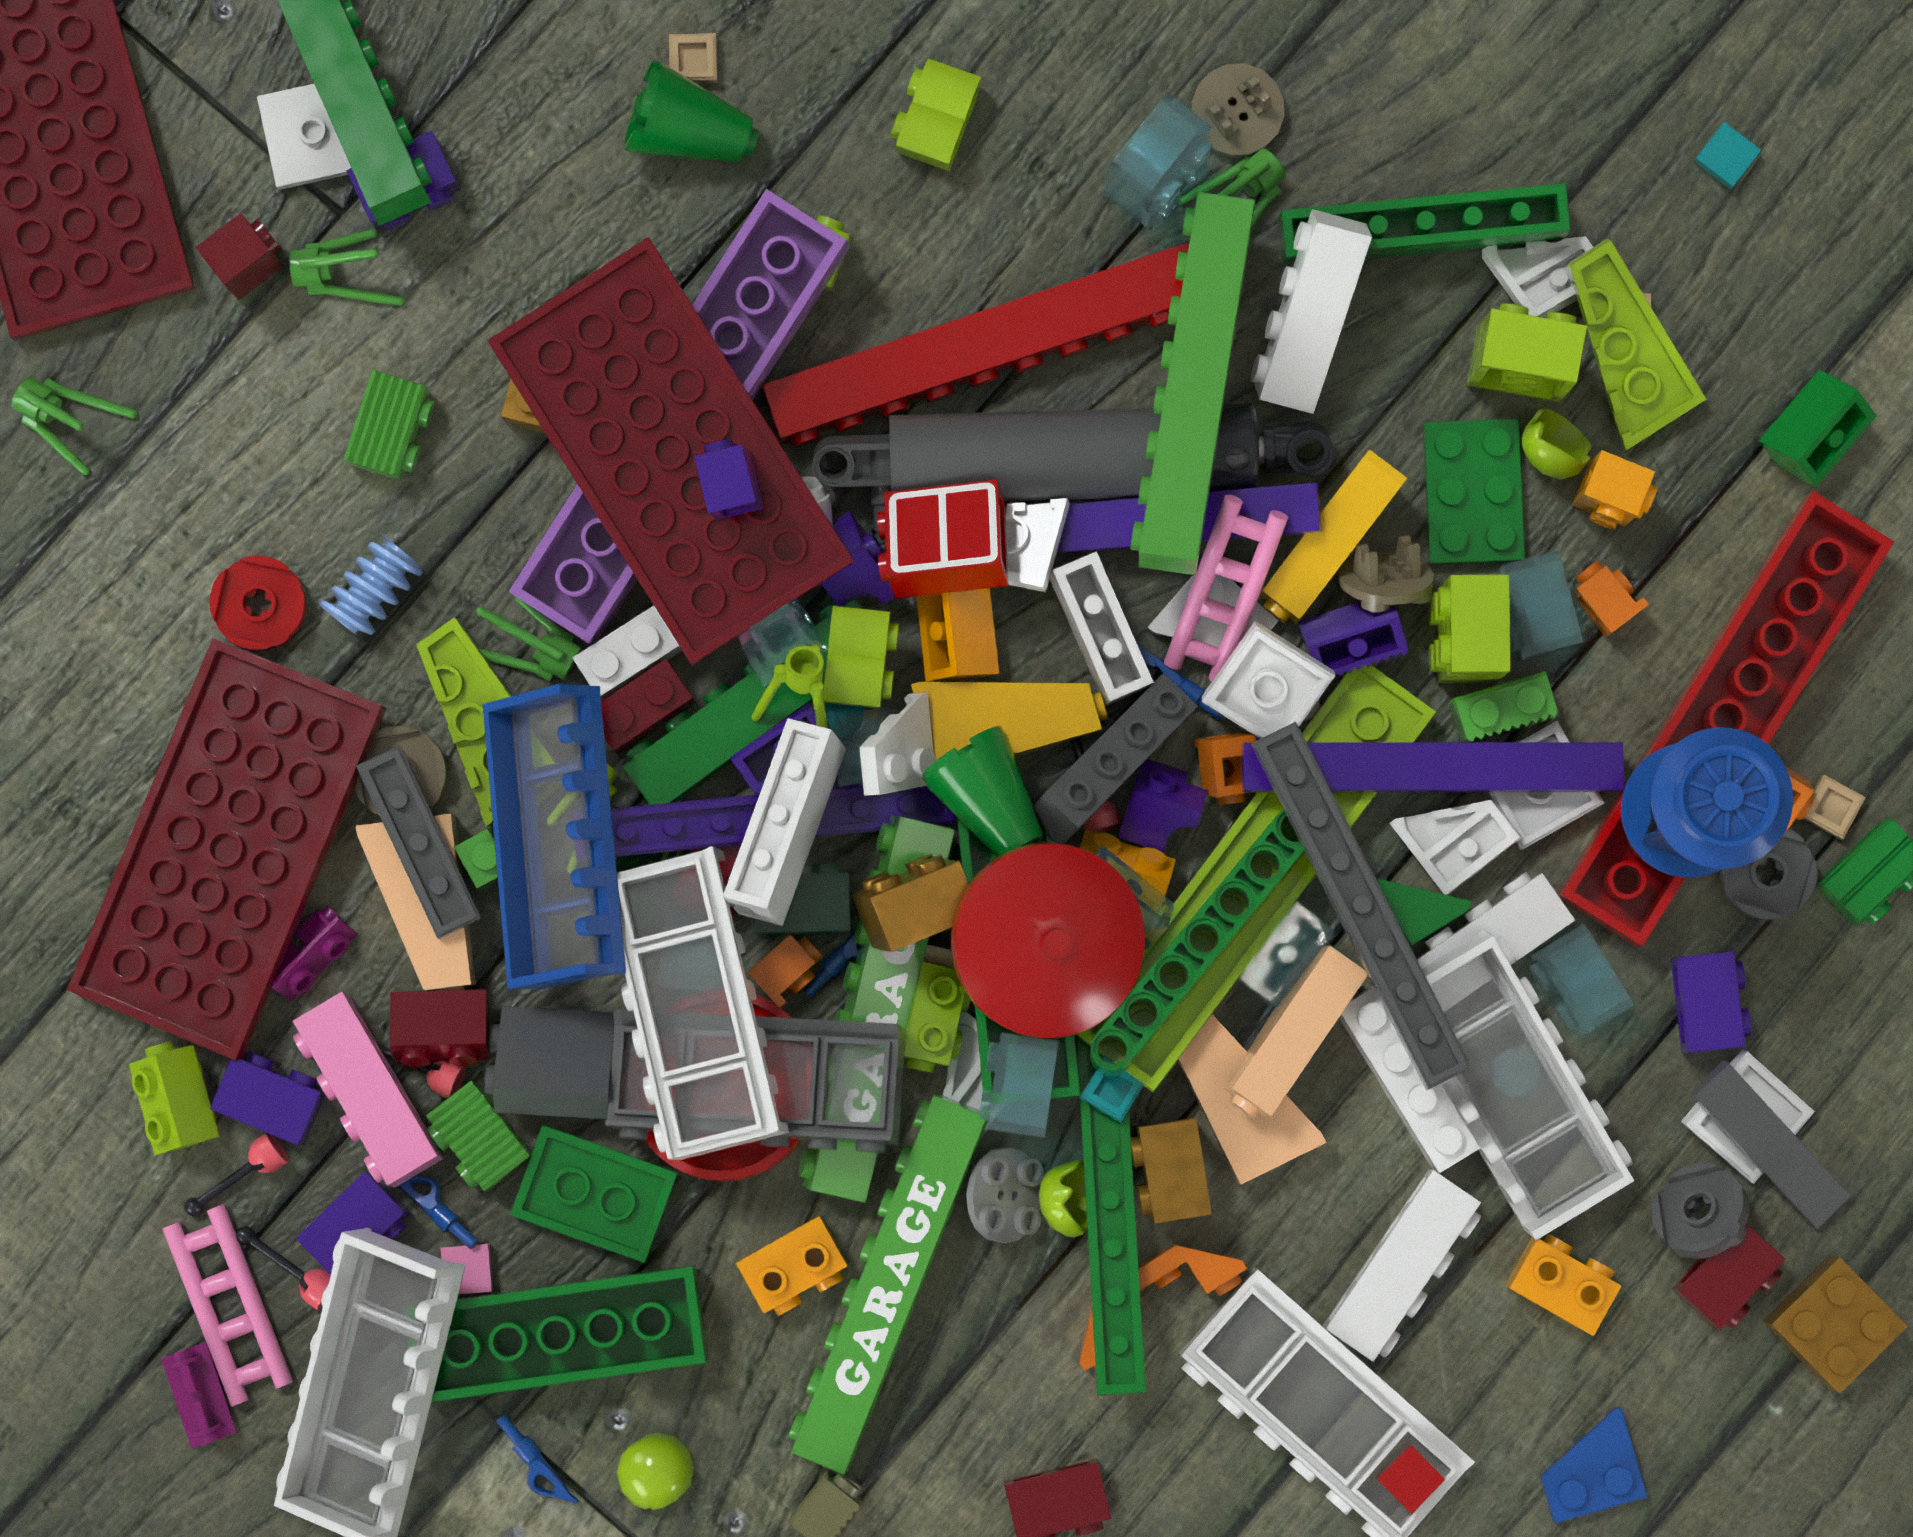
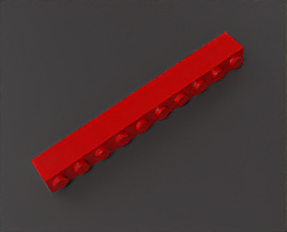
[762,242,1190,448]

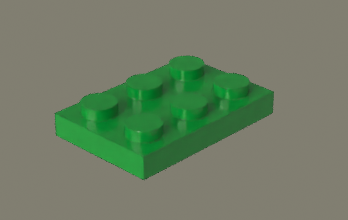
[1422,419,1525,565]
[510,1125,678,1263]

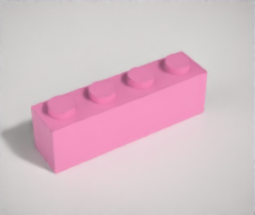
[293,992,444,1188]

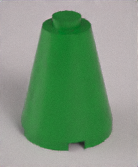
[624,59,759,163]
[922,726,1043,857]

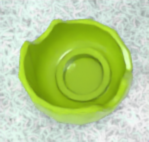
[1522,408,1592,480]
[1039,1159,1087,1238]
[616,1433,695,1510]

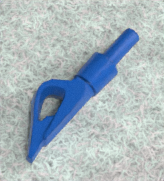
[1137,643,1224,722]
[803,931,859,998]
[398,1176,478,1249]
[496,1414,579,1504]

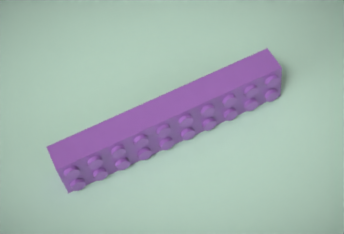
[509,189,850,645]

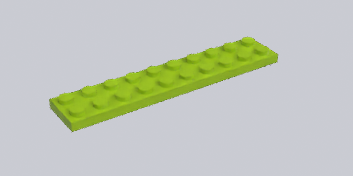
[1076,664,1436,1093]

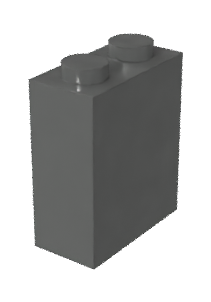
[484,1006,615,1119]

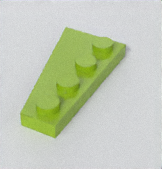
[1567,239,1707,450]
[416,617,559,827]

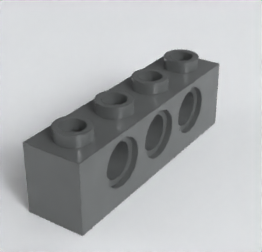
[1033,673,1198,844]

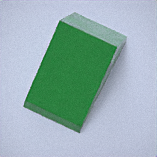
[1376,879,1471,946]

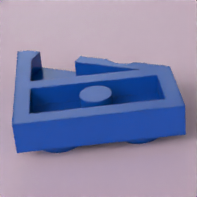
[1540,1406,1647,1523]

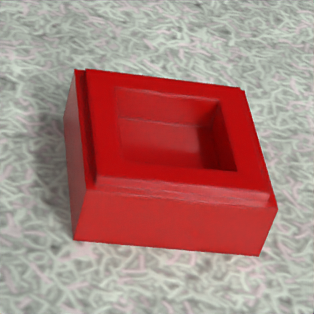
[1376,1444,1445,1514]

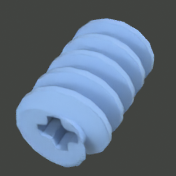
[319,534,424,637]

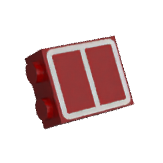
[877,479,1009,599]

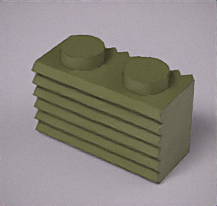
[788,1470,862,1537]

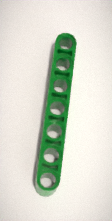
[1090,809,1305,1077]

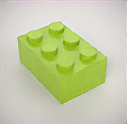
[1466,304,1587,403]
[1428,575,1510,684]

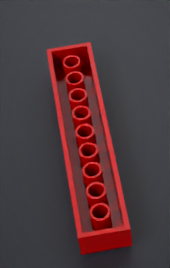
[1557,491,1894,947]

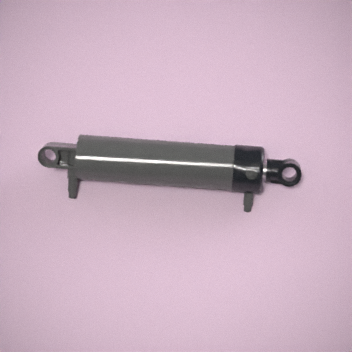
[812,403,1334,545]

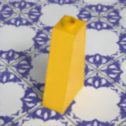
[1259,449,1407,624]
[911,682,1108,760]

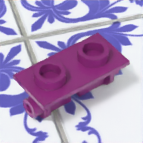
[271,905,358,1002]
[161,1342,237,1449]

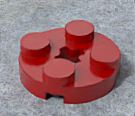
[209,555,307,651]

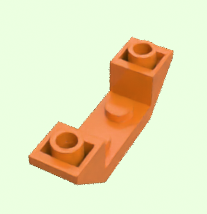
[1079,1244,1247,1371]

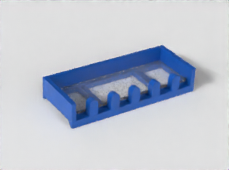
[483,684,626,989]

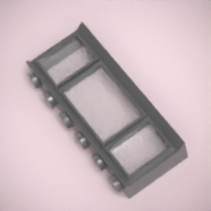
[605,1009,906,1153]

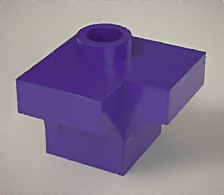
[822,511,895,607]
[1118,759,1208,852]

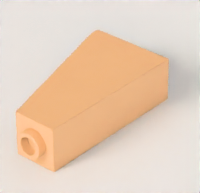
[356,814,476,991]
[1224,945,1368,1119]
[1178,1014,1327,1185]

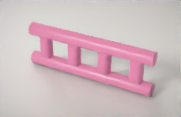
[1164,495,1288,682]
[162,1204,294,1407]

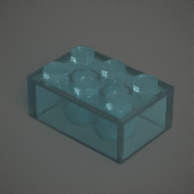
[1104,92,1213,228]

